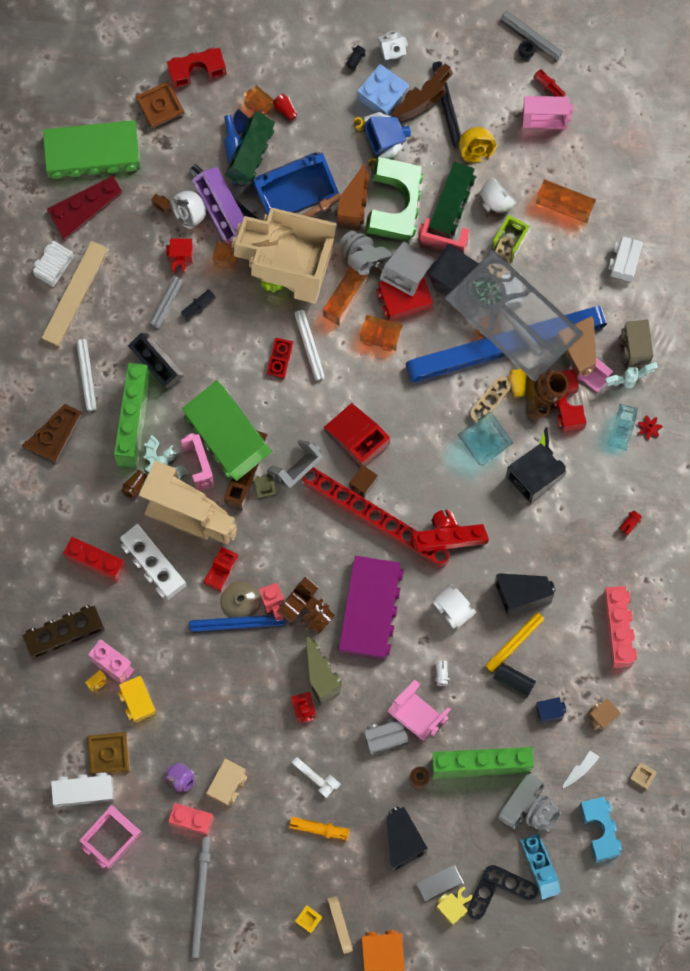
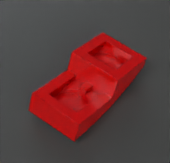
[203,547,239,592]

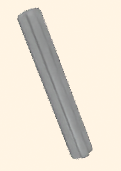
[501,11,563,60]

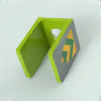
[492,215,530,261]

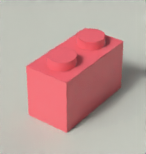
[168,803,214,836]

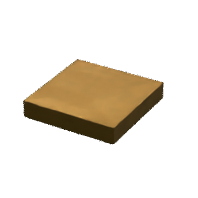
[87,732,130,776]

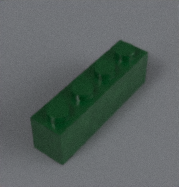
[225,111,275,187]
[428,161,477,239]

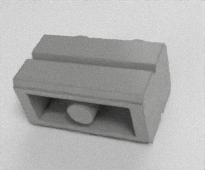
[364,718,408,755]

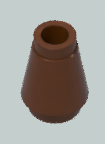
[121,470,147,499]

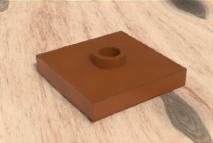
[135,81,185,129]

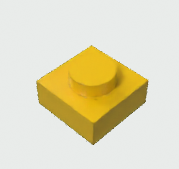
[85,670,107,691]
[295,905,323,934]

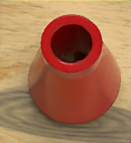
[272,93,298,121]

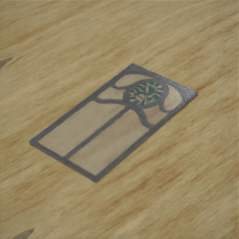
[445,250,584,382]

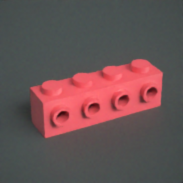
[604,586,637,668]

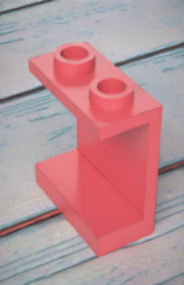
[418,218,470,254]

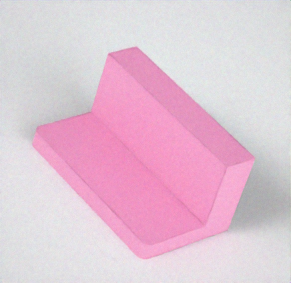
[569,358,613,393]

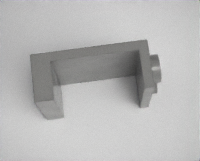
[380,241,436,296]
[266,440,323,488]

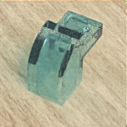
[609,404,638,451]

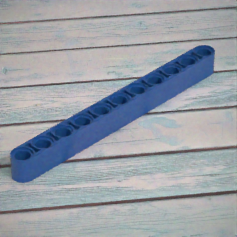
[405,306,607,382]

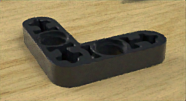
[467,865,538,920]

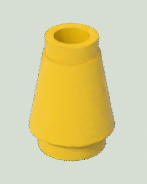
[508,369,526,397]

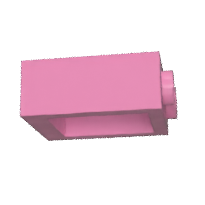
[522,96,573,129]
[79,805,142,869]

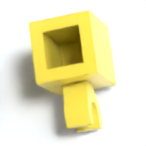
[436,887,473,926]

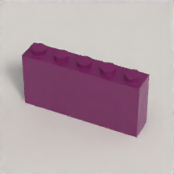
[339,556,404,661]

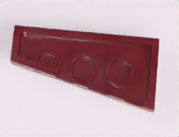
[47,176,122,242]

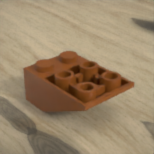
[337,164,370,230]

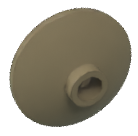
[222,581,260,618]

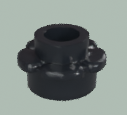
[518,40,536,58]

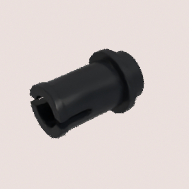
[345,45,366,70]

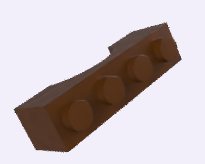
[224,431,268,510]

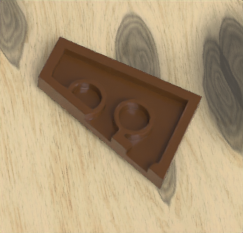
[22,404,82,463]

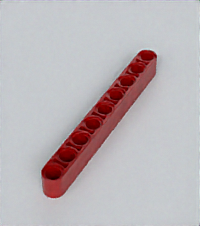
[302,467,449,568]

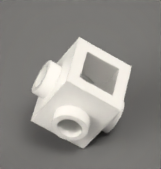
[378,31,408,60]

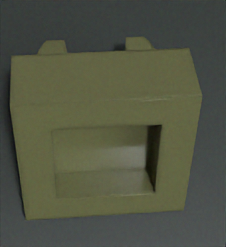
[254,474,276,498]

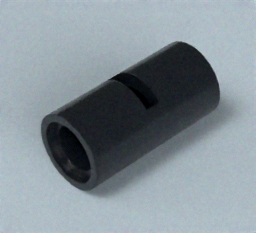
[493,662,537,698]

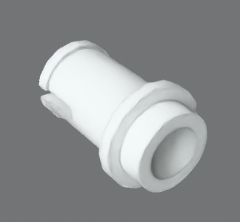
[434,661,450,686]

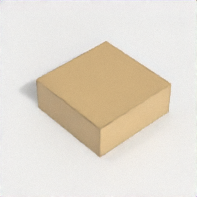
[630,762,657,790]

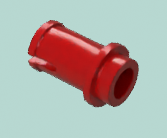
[619,510,642,536]

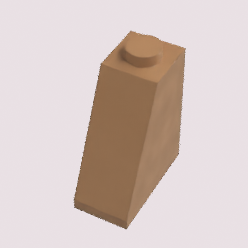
[556,316,596,377]

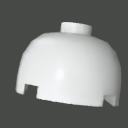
[481,177,517,213]
[171,191,206,229]

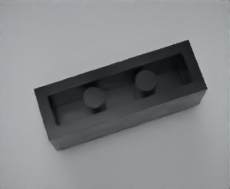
[128,333,184,388]

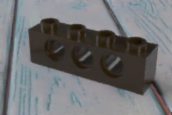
[22,605,105,660]

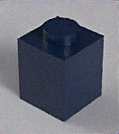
[535,697,567,724]

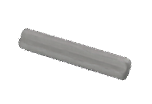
[150,277,183,328]

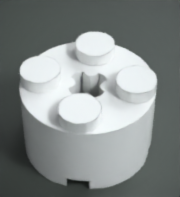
[433,583,476,629]

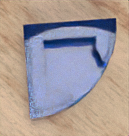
[233,108,249,135]

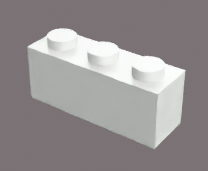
[51,773,114,808]

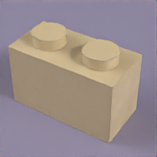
[206,759,248,807]

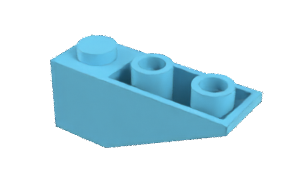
[520,833,561,899]

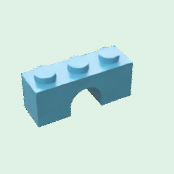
[580,797,622,862]

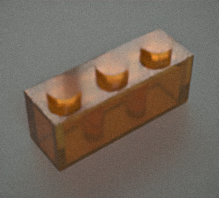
[536,179,596,223]
[323,267,368,326]

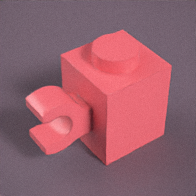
[259,583,284,621]

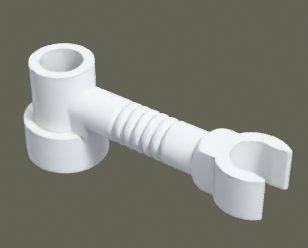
[291,757,341,798]

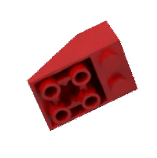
[324,403,390,467]

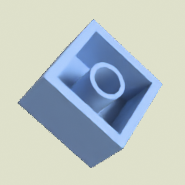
[357,64,409,116]

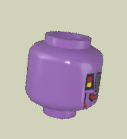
[165,763,195,792]

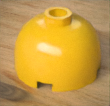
[459,127,497,163]

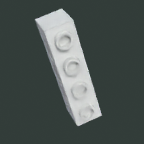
[120,524,186,601]

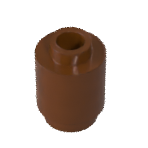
[410,767,430,789]

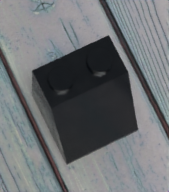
[428,244,493,309]
[506,443,566,505]
[494,573,556,619]
[386,806,428,873]

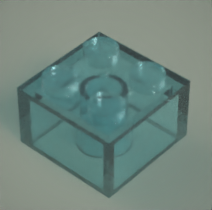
[457,412,513,466]

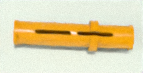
[289,816,350,841]

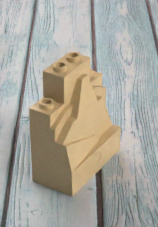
[232,208,337,304]
[139,461,238,544]

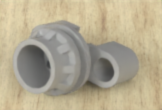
[338,231,393,275]
[499,772,561,832]

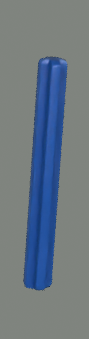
[189,615,285,632]

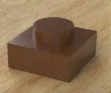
[151,194,172,216]

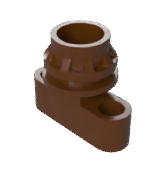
[526,364,569,421]
[277,576,335,634]

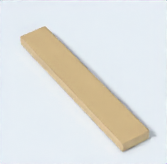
[42,241,109,347]

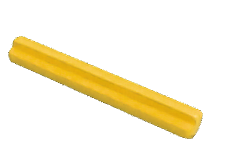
[485,612,544,672]

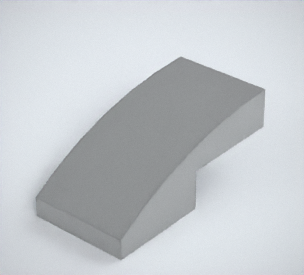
[417,865,464,901]

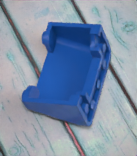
[251,152,339,215]

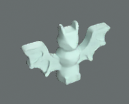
[605,362,658,388]
[143,435,189,480]

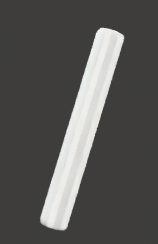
[295,310,324,381]
[77,339,97,412]

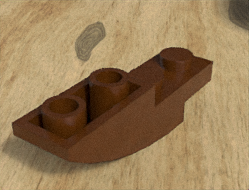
[391,63,453,122]

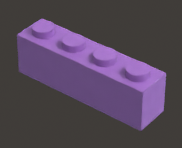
[192,167,244,245]

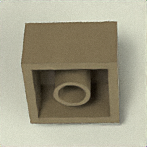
[619,319,654,369]

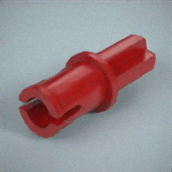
[533,69,566,97]

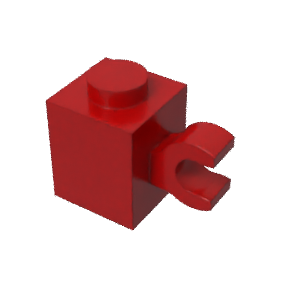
[166,238,193,273]
[291,692,316,724]

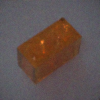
[360,314,403,351]

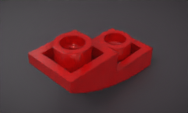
[266,337,294,378]

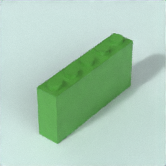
[43,120,141,179]
[114,363,151,469]
[182,380,272,481]
[431,747,534,779]

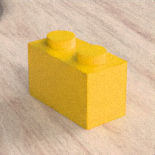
[118,676,157,724]

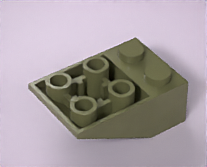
[306,637,342,705]

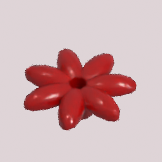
[638,416,663,440]

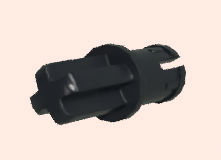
[181,289,216,320]

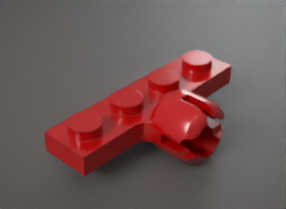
[411,510,489,553]

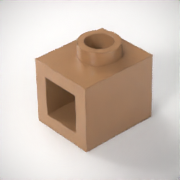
[589,698,621,731]

